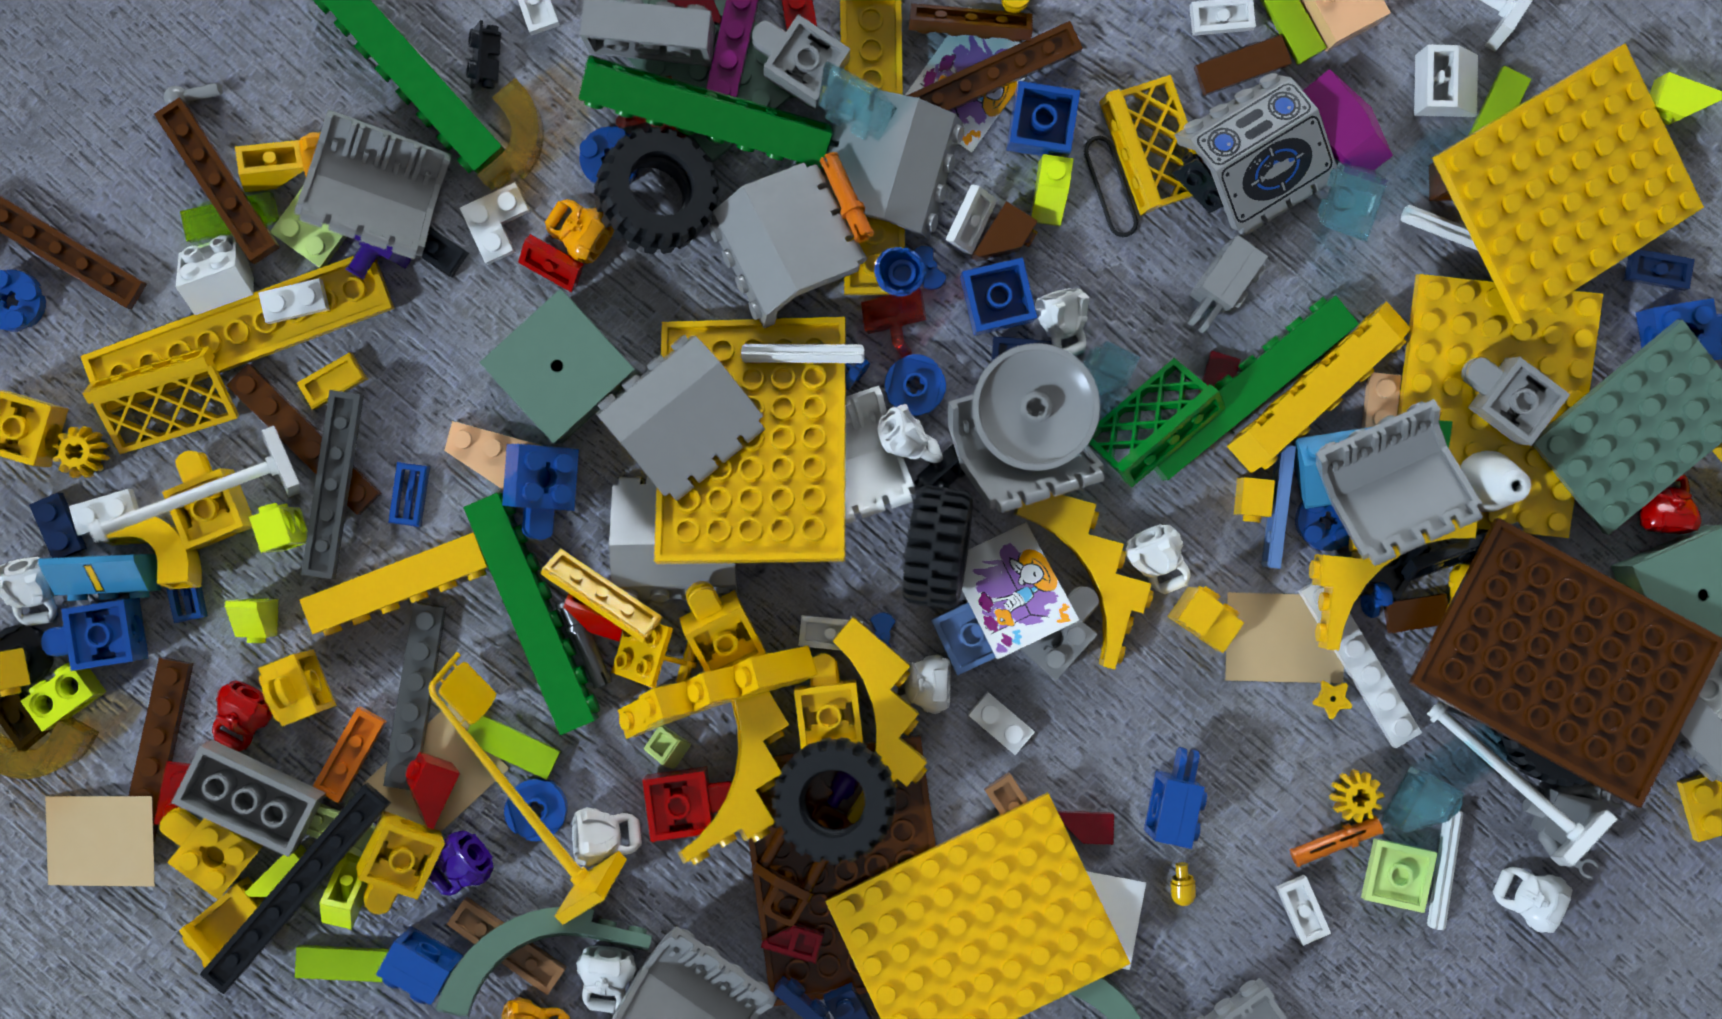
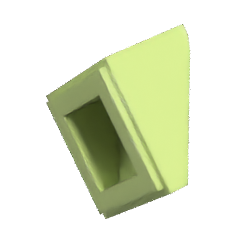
[643,725,691,769]

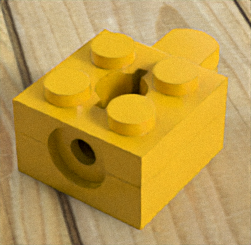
[0,390,69,467]
[162,451,253,550]
[679,581,766,672]
[258,649,337,727]
[794,653,863,750]
[160,807,264,900]
[356,811,445,914]

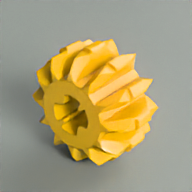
[51,426,110,478]
[1329,769,1385,823]

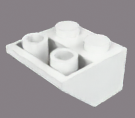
[1414,44,1478,117]
[176,234,254,316]

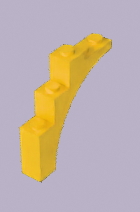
[1014,492,1154,670]
[1309,520,1477,651]
[833,616,927,824]
[618,645,818,739]
[678,691,789,865]

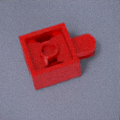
[642,766,732,842]

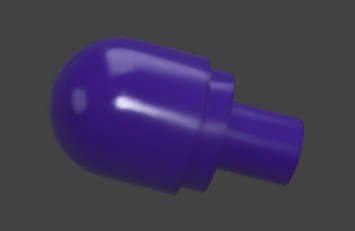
[827,771,860,808]

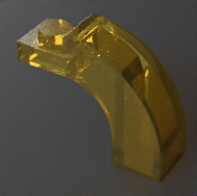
[477,77,544,191]
[0,717,99,779]

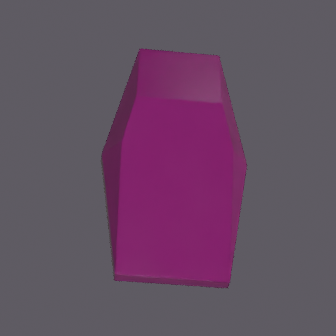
[1303,69,1393,179]

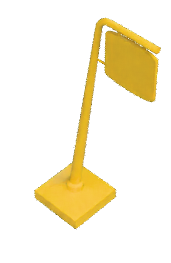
[429,652,627,925]

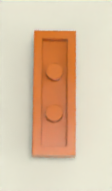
[313,706,387,803]

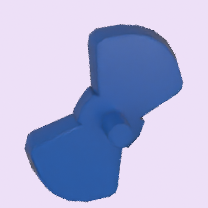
[914,246,946,290]
[845,358,870,390]
[1361,582,1393,618]
[870,612,896,648]

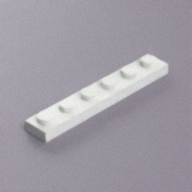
[1298,583,1422,748]

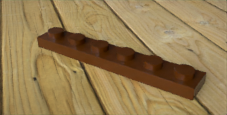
[907,21,1083,112]
[154,97,280,265]
[0,195,147,310]
[226,364,382,515]
[128,657,194,843]

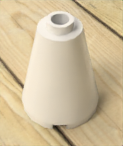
[1460,451,1531,512]

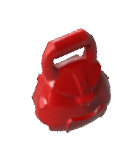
[1640,474,1702,534]
[212,681,273,752]

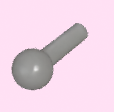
[164,82,223,106]

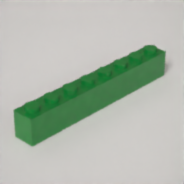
[313,0,508,177]
[578,55,832,168]
[1154,295,1359,481]
[463,492,600,735]

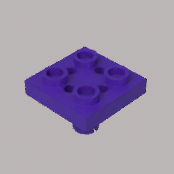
[346,234,412,280]

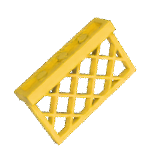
[1099,75,1203,216]
[82,346,239,454]

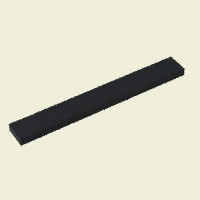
[199,783,391,995]

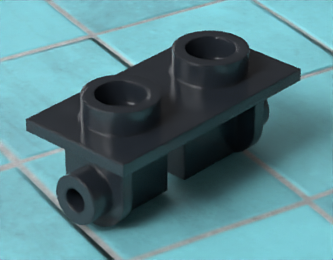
[466,20,501,89]
[1172,152,1223,214]
[913,444,966,489]

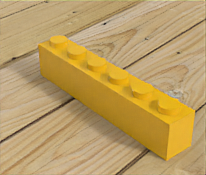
[299,532,489,637]

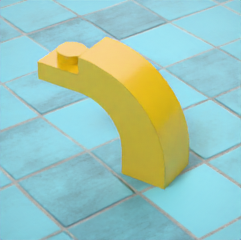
[101,517,202,589]

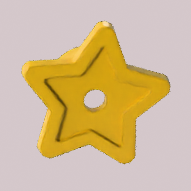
[1312,680,1352,719]

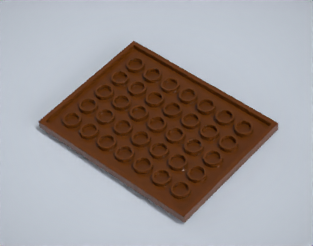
[1408,518,1722,808]
[748,735,936,1006]

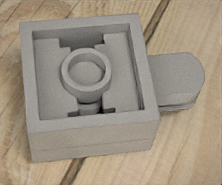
[752,14,851,111]
[1187,235,1268,333]
[1461,357,1570,446]
[1020,586,1099,681]

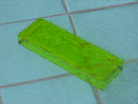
[180,191,279,243]

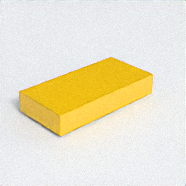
[297,352,368,410]

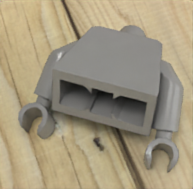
[1522,782,1624,879]

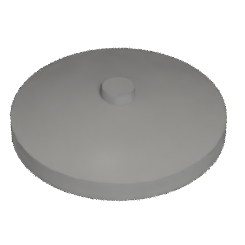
[972,343,1100,471]

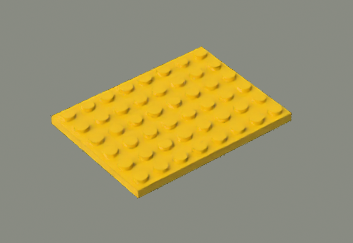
[1432,43,1704,325]
[1397,274,1603,538]
[654,317,846,564]
[825,792,1131,1019]

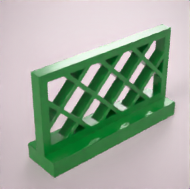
[1088,358,1226,488]

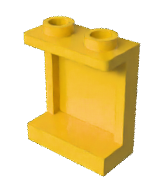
[179,877,265,968]

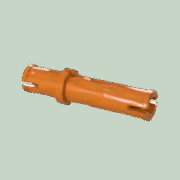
[820,152,874,242]
[1289,815,1384,867]

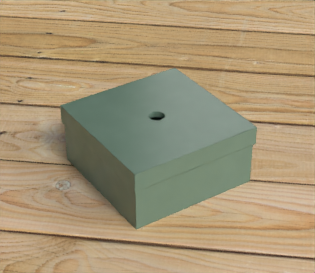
[479,288,638,444]
[1611,524,1722,637]

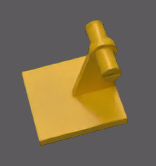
[611,624,697,688]

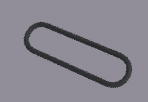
[1084,136,1138,237]

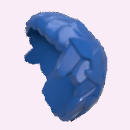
[874,247,926,296]

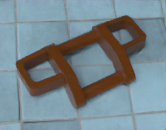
[752,802,851,926]

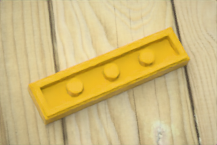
[541,548,662,643]

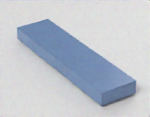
[1261,445,1296,569]

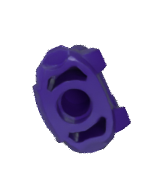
[428,830,494,896]

